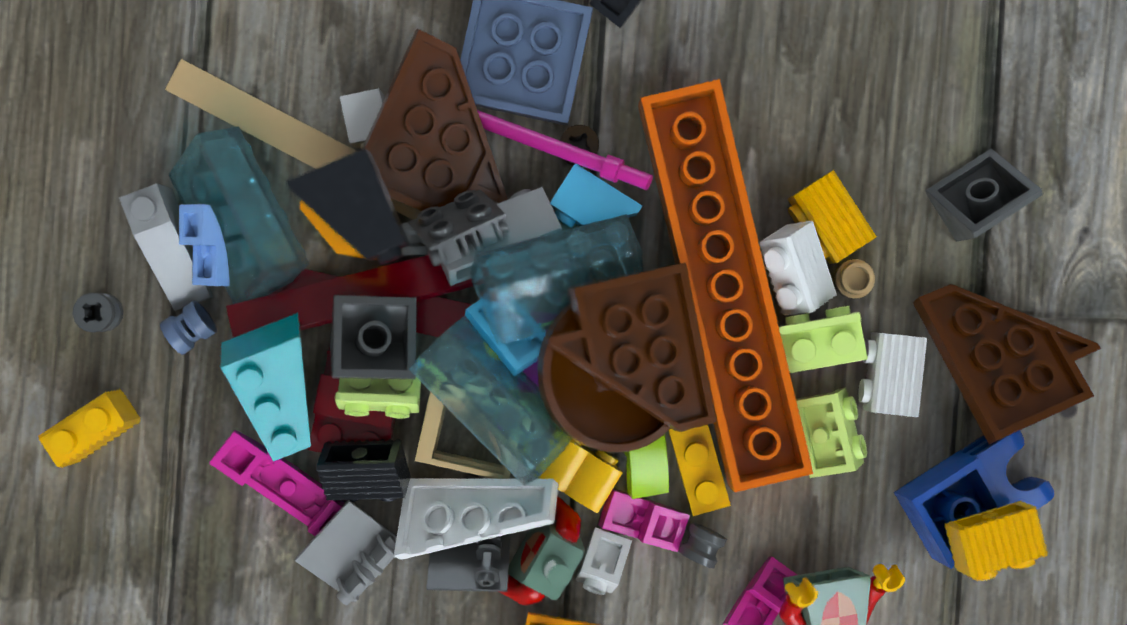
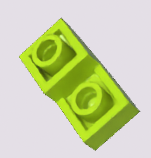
[623,434,669,499]

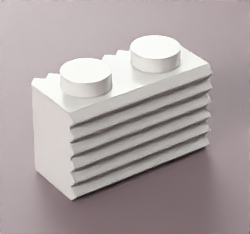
[759,220,837,315]
[858,332,927,417]

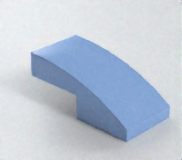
[179,204,230,286]

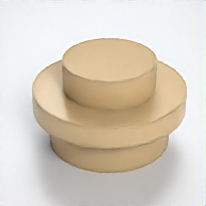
[835,259,875,299]

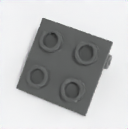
[408,190,509,267]
[426,534,511,592]

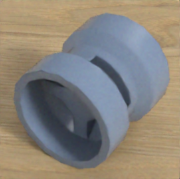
[160,300,217,355]

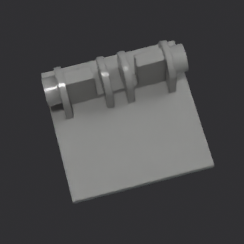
[294,500,397,605]

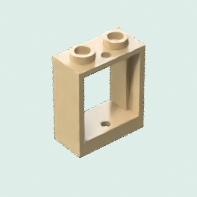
[415,381,533,479]

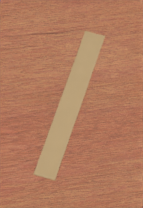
[165,59,421,220]

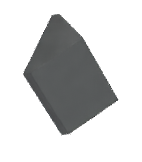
[926,149,1043,242]
[330,295,416,379]

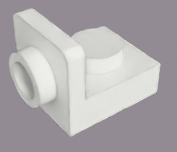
[575,527,632,595]

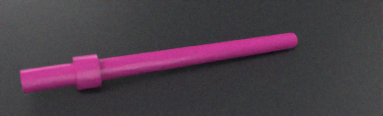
[477,110,653,190]

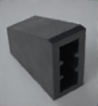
[286,148,410,265]

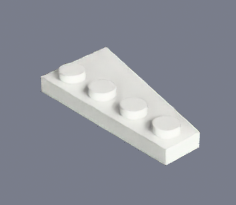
[394,478,558,560]

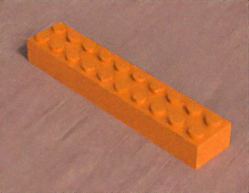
[638,79,814,492]

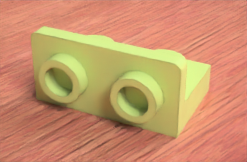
[779,306,868,373]
[335,363,422,418]
[796,387,867,478]

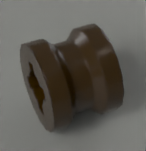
[560,125,599,167]

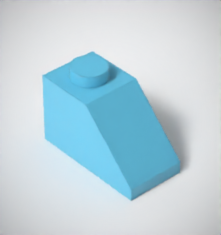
[550,164,642,229]

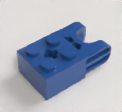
[894,431,1054,569]

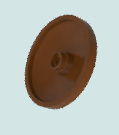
[537,303,670,452]

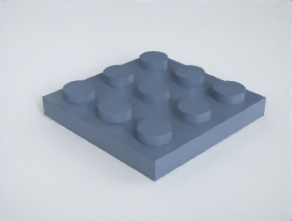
[460,0,593,126]

